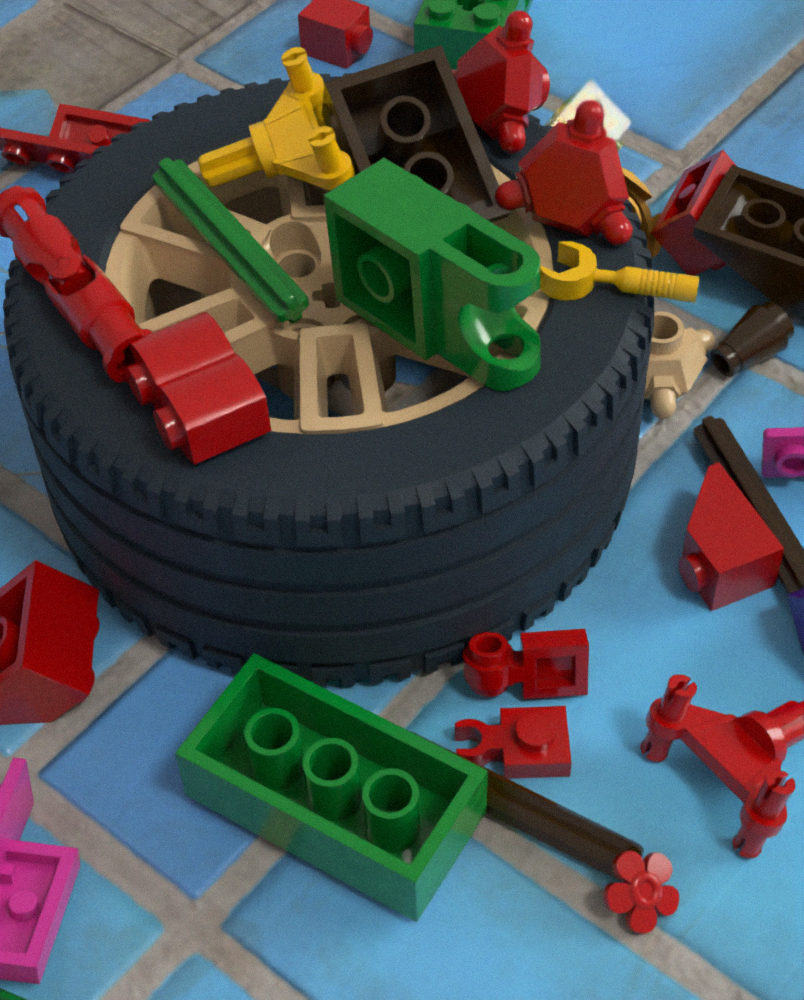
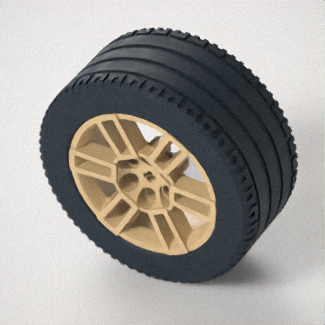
[3,73,654,686]

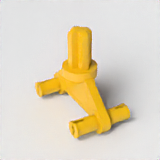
[198,47,355,191]

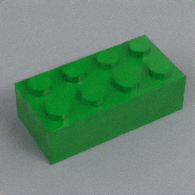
[175,653,488,922]

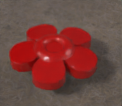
[603,850,679,933]

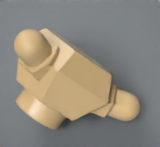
[644,311,715,419]

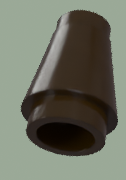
[710,302,794,377]

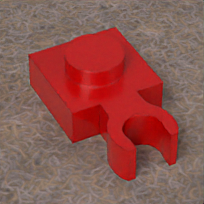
[455,706,572,779]

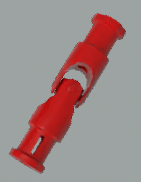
[0,186,153,383]

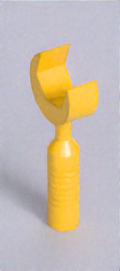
[540,241,700,303]

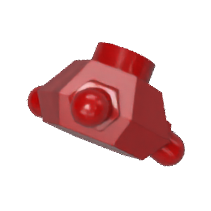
[452,10,550,154]
[495,100,633,245]

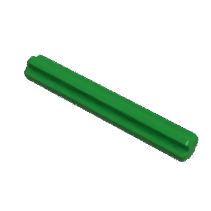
[153,157,309,324]

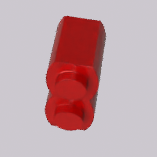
[125,312,272,465]

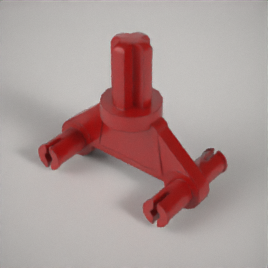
[640,674,804,859]

